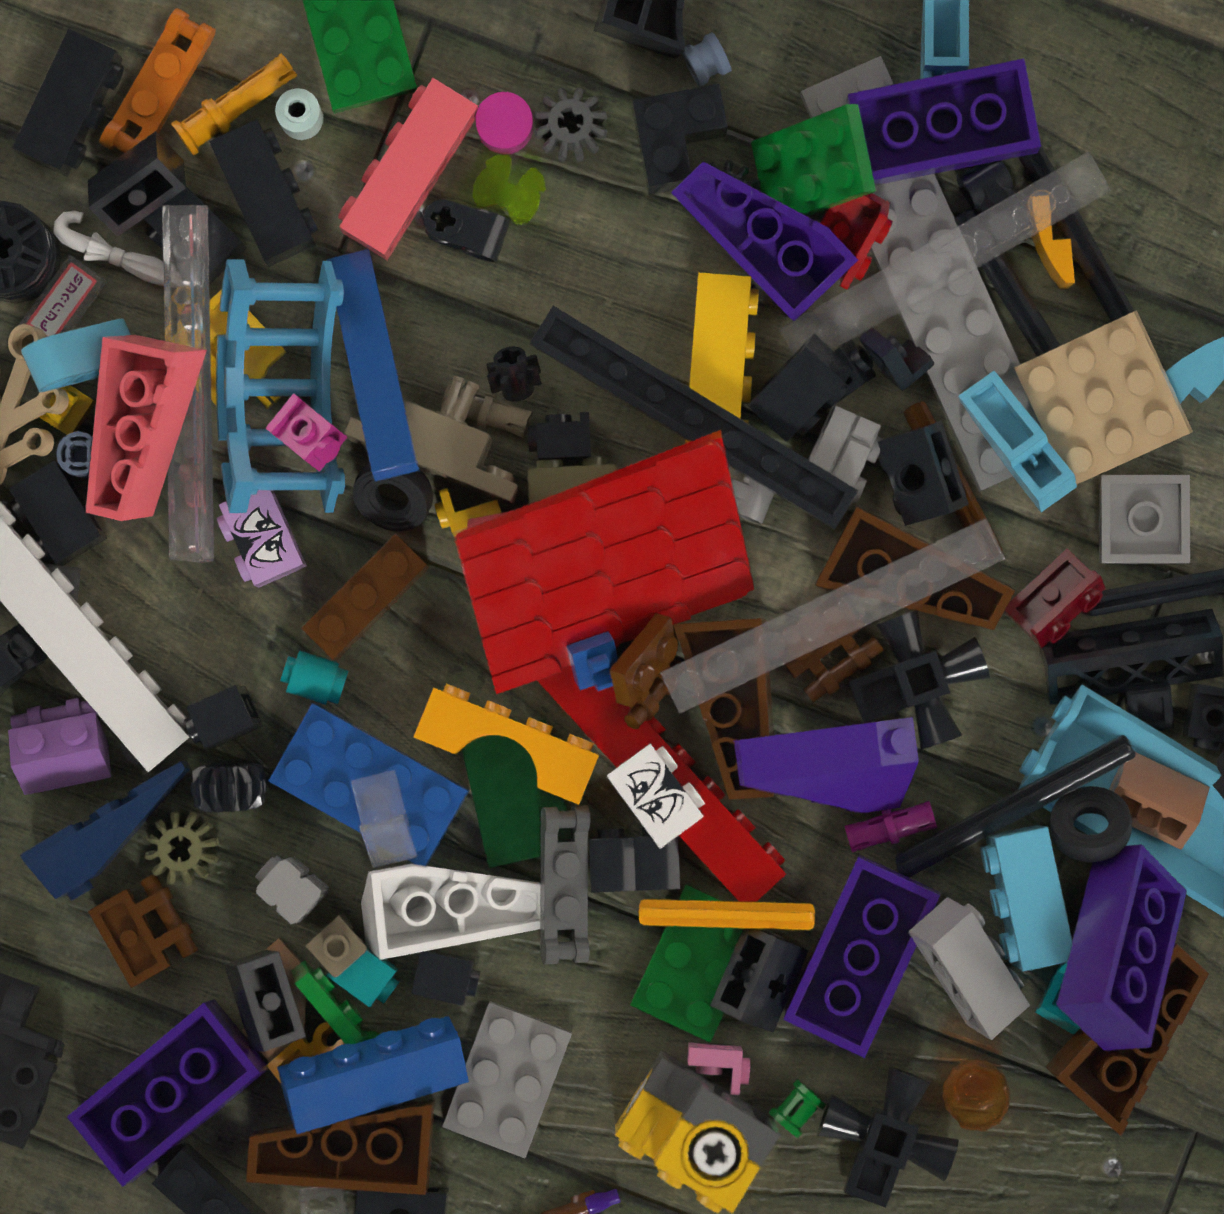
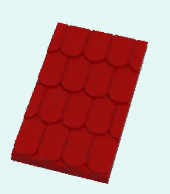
[455,430,754,694]

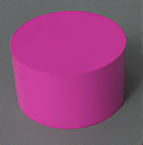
[475,92,534,154]

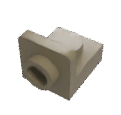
[306,913,367,977]

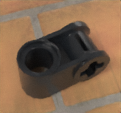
[423,199,510,263]

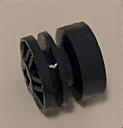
[0,201,62,304]

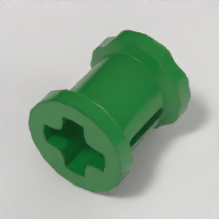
[768,1079,827,1138]

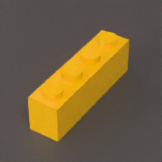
[685,272,759,443]

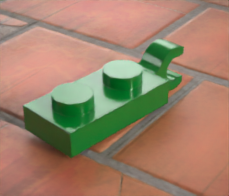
[291,960,380,1044]

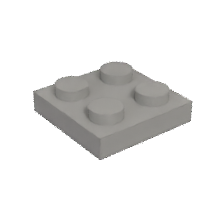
[1099,475,1190,564]

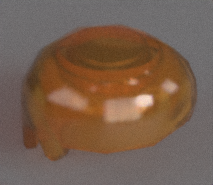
[943,1059,1011,1132]

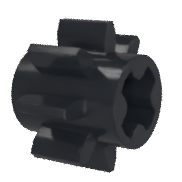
[486,346,542,402]

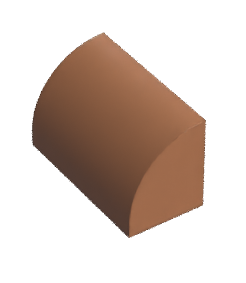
[1109,752,1210,850]

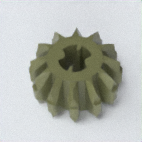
[145,811,221,886]

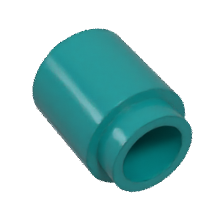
[280,650,349,705]

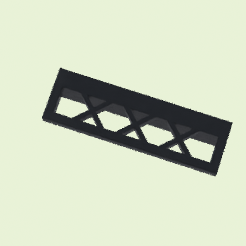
[1039,609,1224,705]

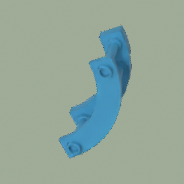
[216,259,345,513]

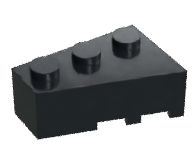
[594,0,685,59]

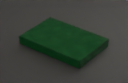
[462,719,571,868]

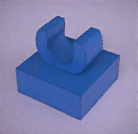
[566,631,618,691]

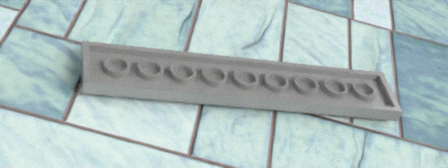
[800,56,1043,492]

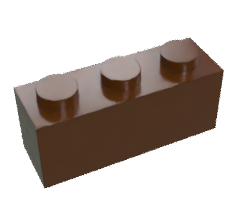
[301,534,430,661]

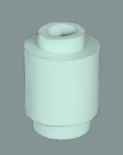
[275,88,323,140]

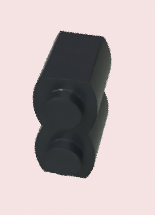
[589,828,680,893]

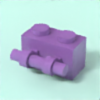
[8,698,111,795]

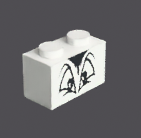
[607,744,705,848]

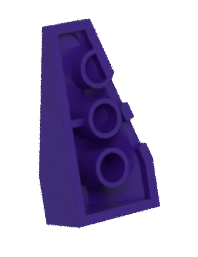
[671,161,858,322]
[734,717,919,813]

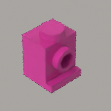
[266,393,347,472]

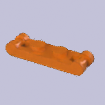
[99,8,216,153]

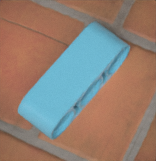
[21,318,131,392]

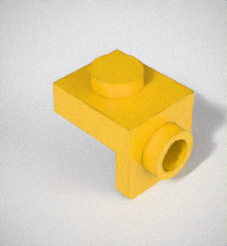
[434,488,502,537]

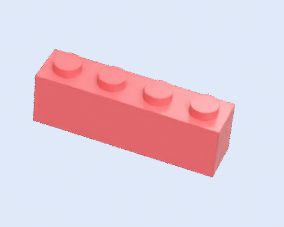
[338,78,478,261]

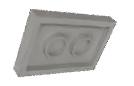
[442,1001,572,1158]

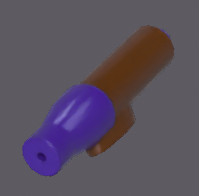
[541,1189,621,1214]

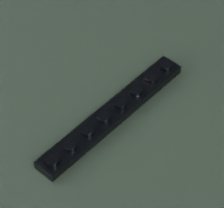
[530,305,859,530]

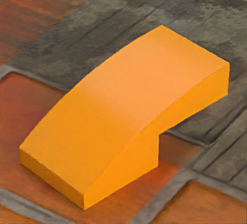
[1026,196,1075,289]

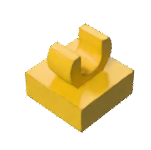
[40,385,96,435]

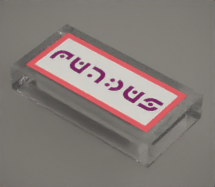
[19,255,107,337]

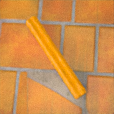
[638,899,815,930]

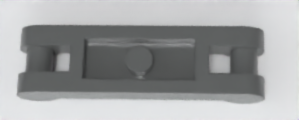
[540,805,590,965]

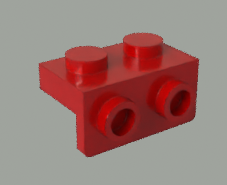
[819,193,893,290]

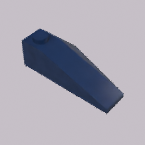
[20,761,191,901]

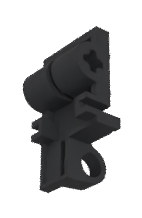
[0,973,65,1150]

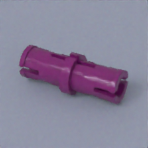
[844,801,937,853]

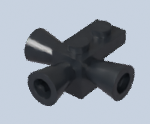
[848,610,990,750]
[817,1066,959,1208]

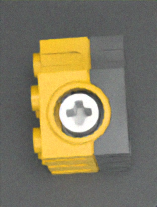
[615,1050,780,1214]

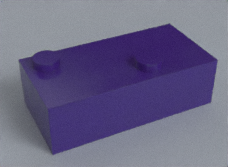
[846,58,1041,185]
[1057,844,1187,1050]
[783,854,940,1058]
[67,999,269,1187]

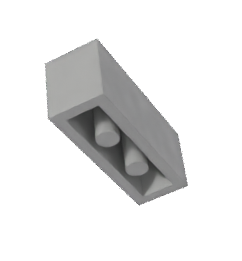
[908,897,1030,1040]

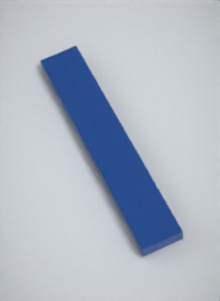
[326,249,419,481]

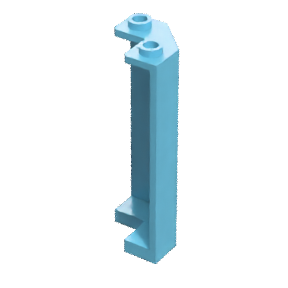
[1018,685,1224,917]

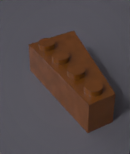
[815,505,1015,630]
[673,618,778,800]
[1045,943,1209,1136]
[246,1099,435,1195]

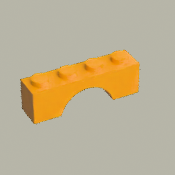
[413,683,599,805]

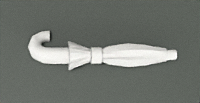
[53,211,199,292]

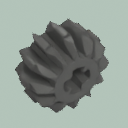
[534,87,607,162]

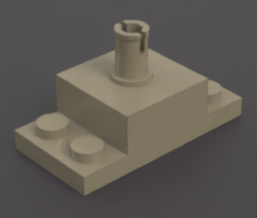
[344,375,520,508]

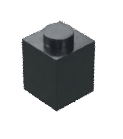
[411,950,481,1006]

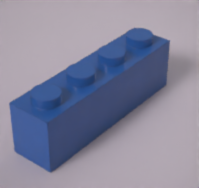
[277,1016,469,1134]

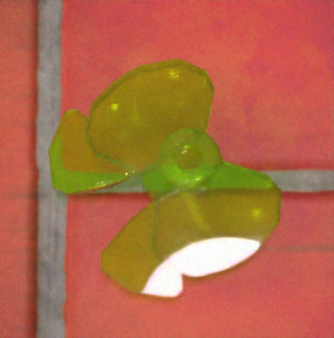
[472,154,546,226]

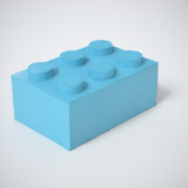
[980,825,1072,971]

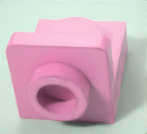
[687,1042,750,1095]

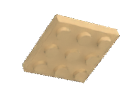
[1014,310,1193,484]

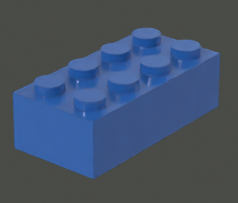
[268,703,470,866]

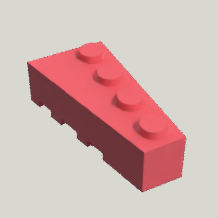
[85,335,207,521]

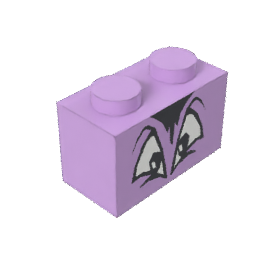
[217,490,307,587]

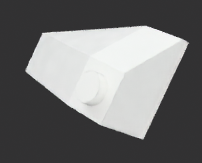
[361,864,540,960]

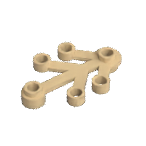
[0,324,69,485]

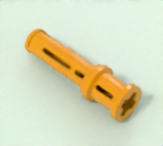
[171,53,297,156]

